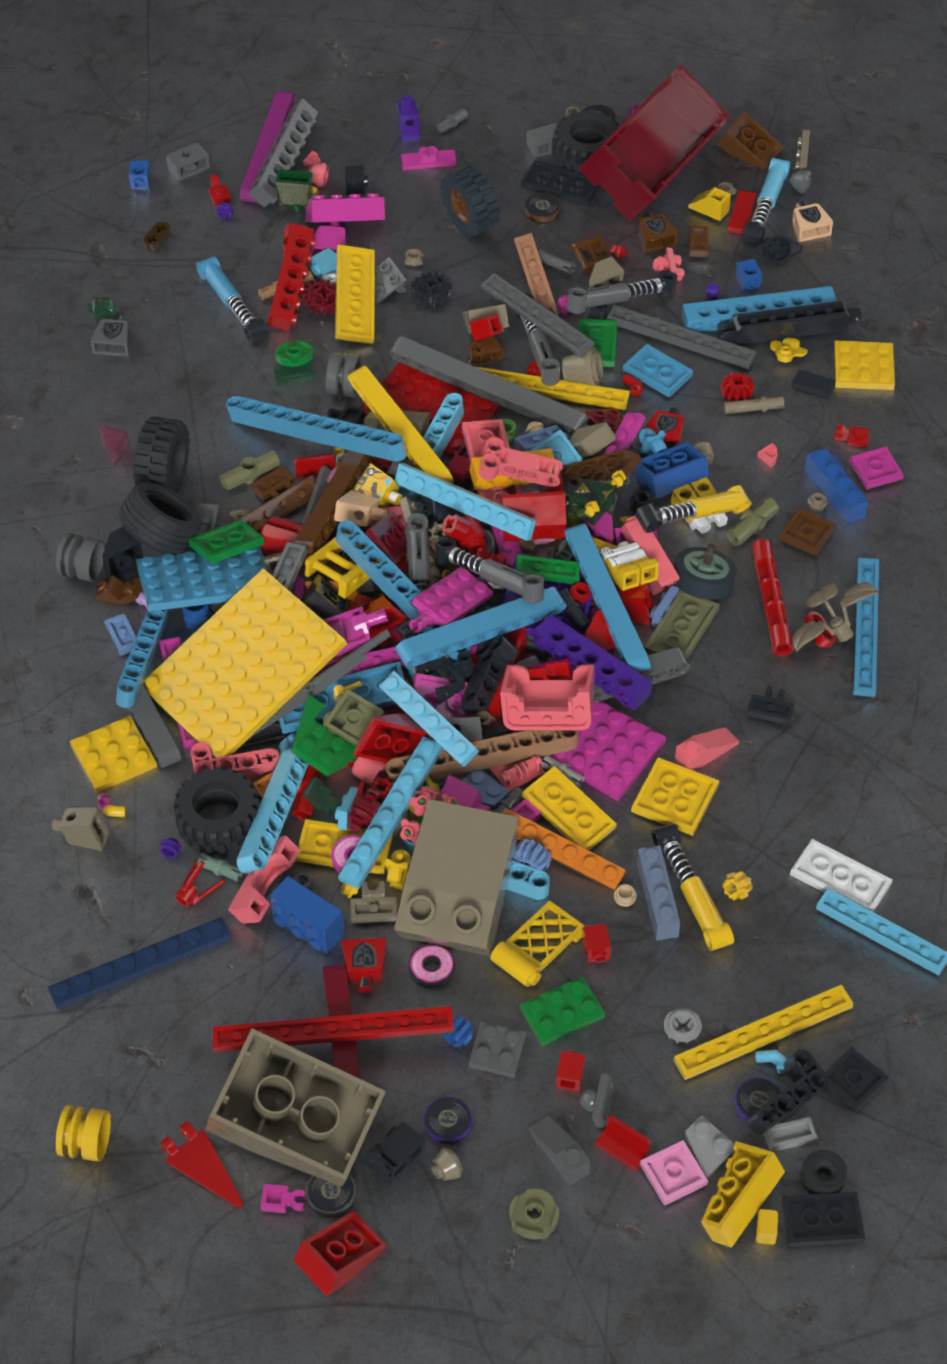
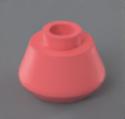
[308,163,329,188]

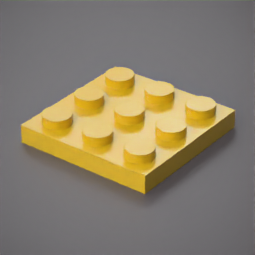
[834,340,895,390]
[70,716,157,793]
[631,757,719,836]

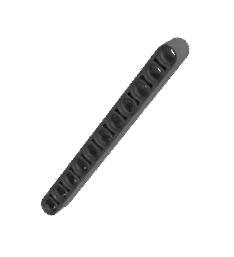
[389,336,588,435]

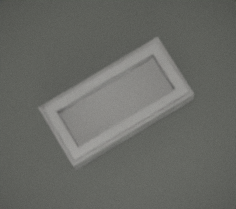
[764,1116,818,1152]

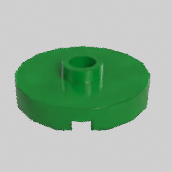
[275,340,314,367]

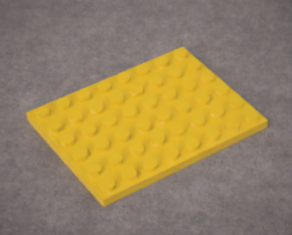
[143,568,347,758]

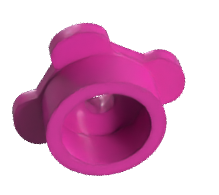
[557,295,569,316]

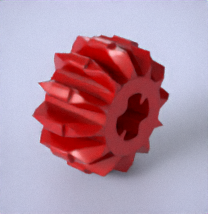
[721,371,754,402]

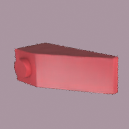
[675,727,739,772]

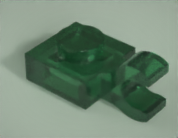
[302,777,341,814]

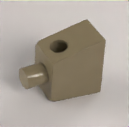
[52,808,110,851]

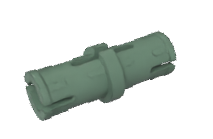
[197,853,244,882]

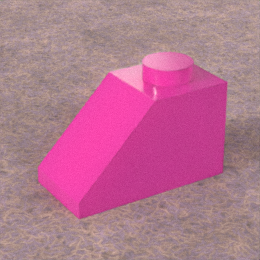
[580,508,614,544]

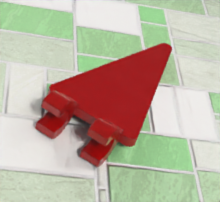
[160,1121,243,1208]

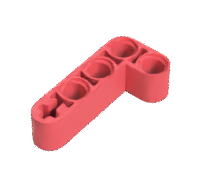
[191,743,280,781]

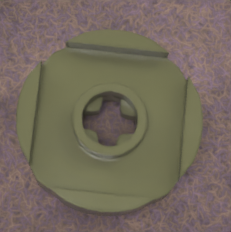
[509,1188,559,1239]

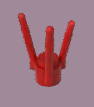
[174,859,225,907]

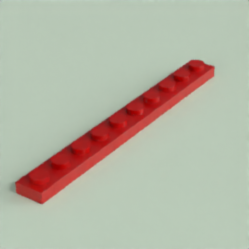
[213,1006,454,1053]

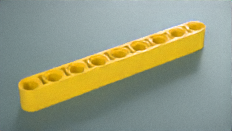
[347,365,454,484]

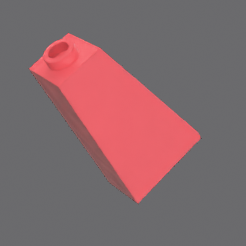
[621,516,680,596]

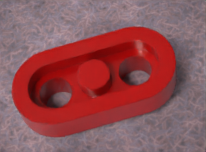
[804,611,836,648]

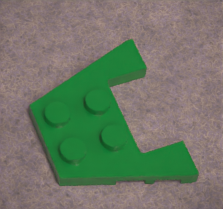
[291,695,358,777]

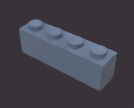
[637,846,680,941]

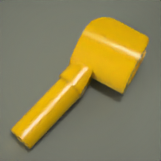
[333,681,362,701]

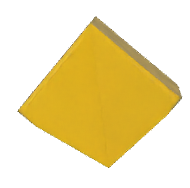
[755,1209,778,1245]

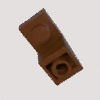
[94,575,142,605]

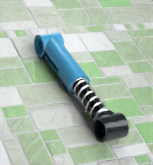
[196,256,269,344]

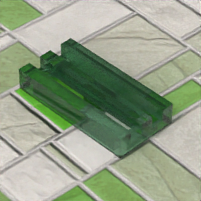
[273,361,315,386]

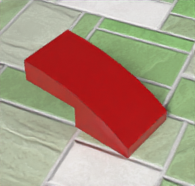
[526,658,573,680]

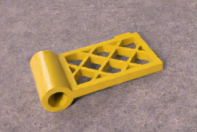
[490,900,584,987]

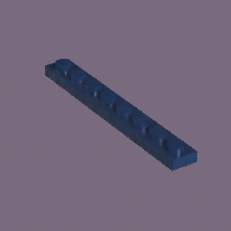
[48,917,231,1010]

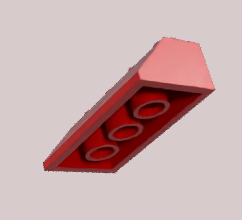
[476,627,527,720]

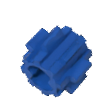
[443,1016,473,1047]

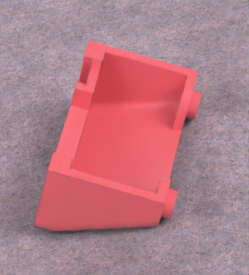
[500,665,595,730]

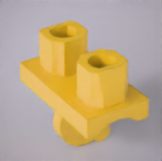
[385,850,411,890]

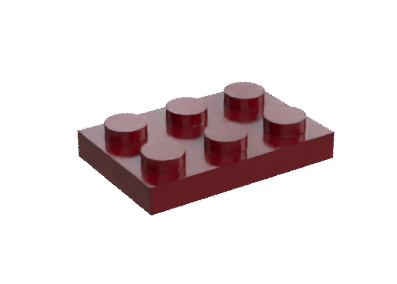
[364,511,407,564]

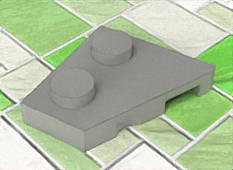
[685,1116,735,1180]

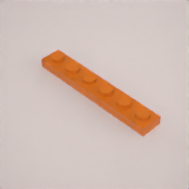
[503,808,626,891]

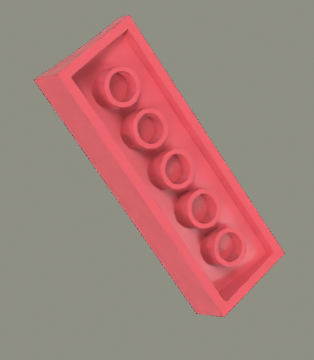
[462,419,521,505]

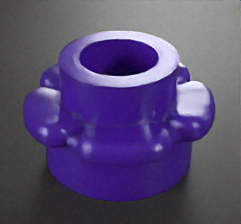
[216,202,234,219]
[706,281,719,300]
[160,838,182,858]

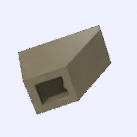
[569,422,616,458]

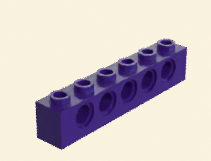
[534,614,652,711]

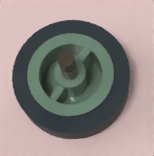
[674,544,737,600]

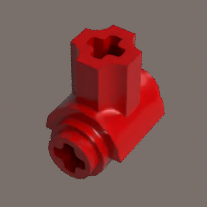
[442,514,486,555]

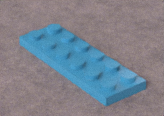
[279,661,405,734]

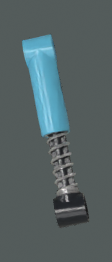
[743,158,791,244]

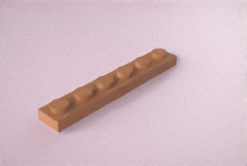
[514,233,559,317]

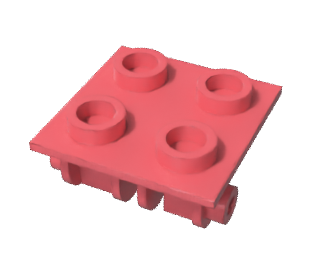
[489,745,545,792]

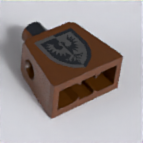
[638,211,678,253]

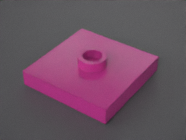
[849,446,904,490]

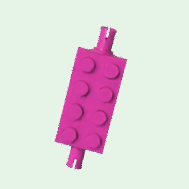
[409,567,494,633]
[323,607,388,658]

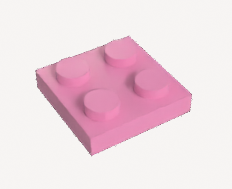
[640,1140,708,1206]

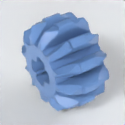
[513,839,552,872]

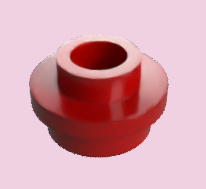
[609,244,627,259]
[570,582,591,603]

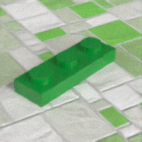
[516,555,580,584]

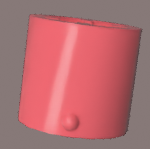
[352,757,387,785]

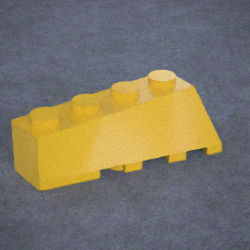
[701,1141,785,1248]

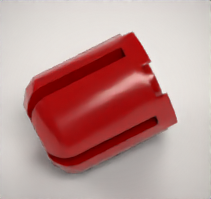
[260,516,309,565]

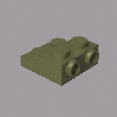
[323,689,385,747]

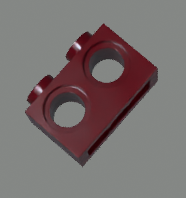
[447,454,473,491]

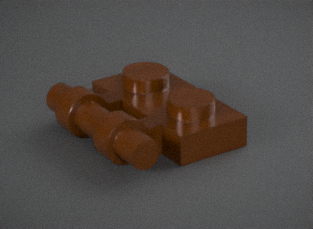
[251,465,296,501]

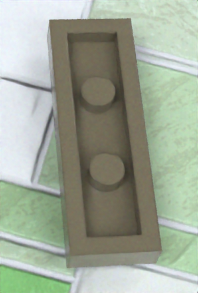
[795,130,810,172]

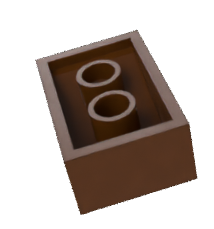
[717,111,784,170]

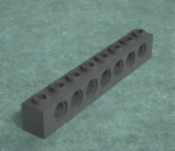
[248,98,318,208]

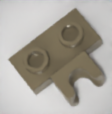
[351,881,397,923]

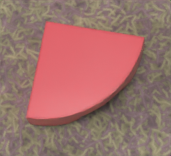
[303,151,321,168]
[757,443,778,468]

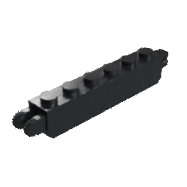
[717,301,862,345]

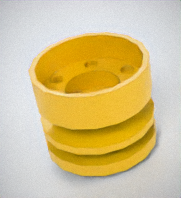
[56,1104,111,1162]

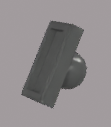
[580,1073,615,1129]

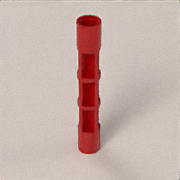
[751,539,794,656]

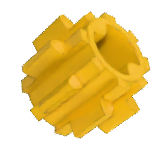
[723,871,753,900]

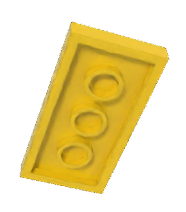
[522,766,617,851]
[296,819,393,875]

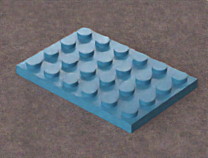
[136,546,267,612]

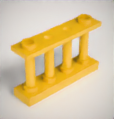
[305,525,376,599]

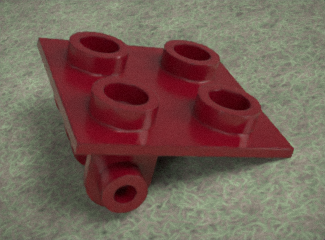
[585,408,623,445]

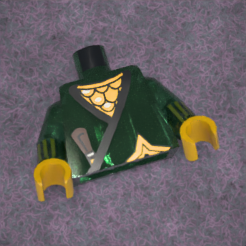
[563,470,626,525]

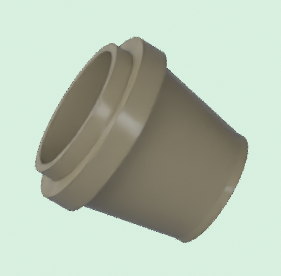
[562,347,603,386]

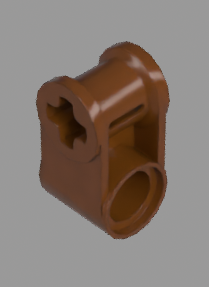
[468,336,506,367]

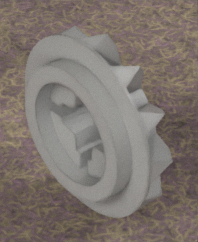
[664,1008,702,1044]

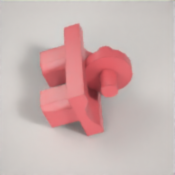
[652,247,684,281]

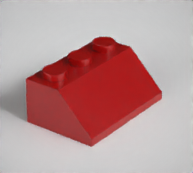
[502,491,566,541]

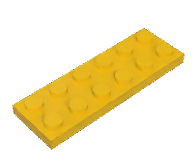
[335,244,375,344]

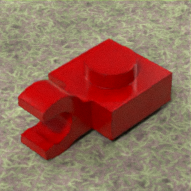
[208,174,231,206]
[834,425,870,448]

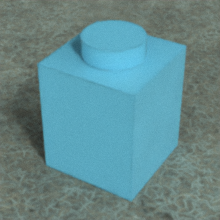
[311,248,336,281]

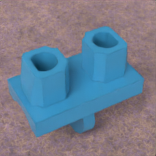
[638,428,667,459]

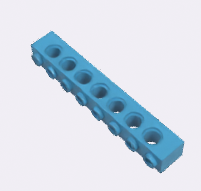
[682,286,837,332]

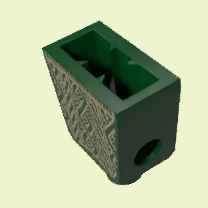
[275,169,313,211]

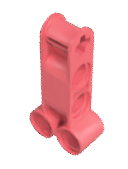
[479,437,563,487]

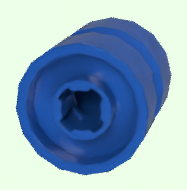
[182,604,211,631]

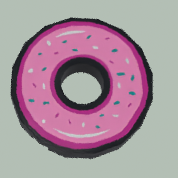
[408,944,455,988]

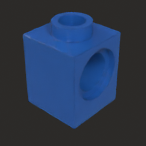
[129,161,151,189]
[735,259,762,291]

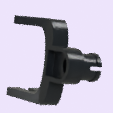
[416,652,474,705]

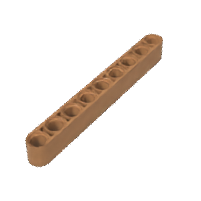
[386,730,579,785]

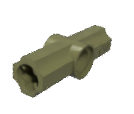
[219,450,280,490]
[726,497,779,546]

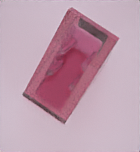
[99,424,130,466]

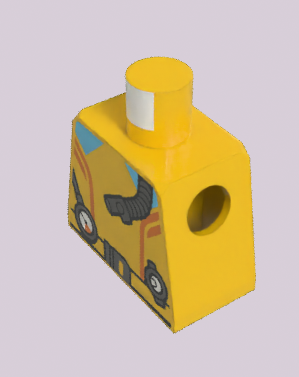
[353,464,403,509]

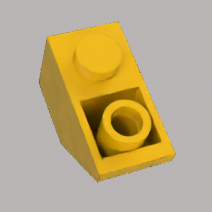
[688,187,731,221]

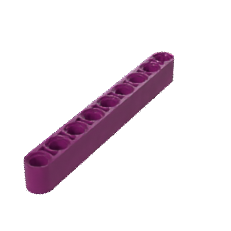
[240,91,295,203]

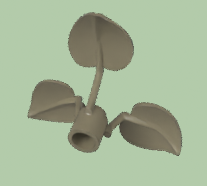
[792,582,879,652]

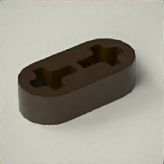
[144,222,171,252]

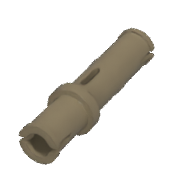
[724,396,784,415]

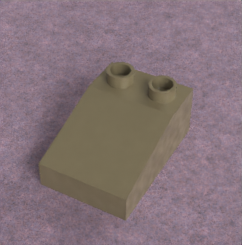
[394,799,521,956]
[205,1029,386,1187]

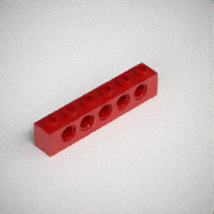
[267,223,316,331]

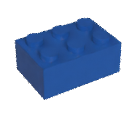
[635,442,709,498]
[270,876,345,955]

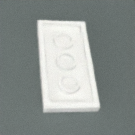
[790,839,893,912]

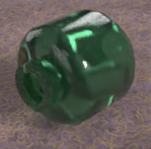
[87,297,116,322]

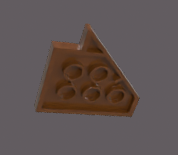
[562,449,642,511]

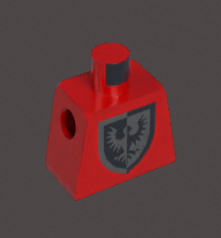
[643,408,684,449]
[342,938,387,993]

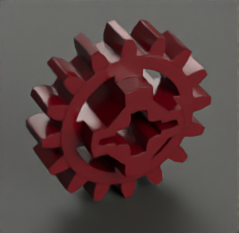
[302,278,336,317]
[349,786,382,834]

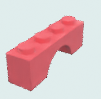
[228,836,300,924]

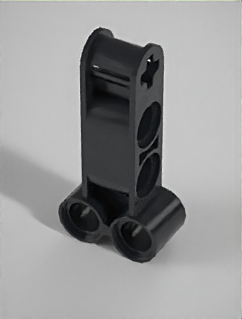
[461,635,518,715]

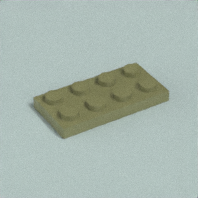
[644,590,720,659]

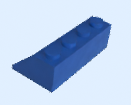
[805,447,868,524]

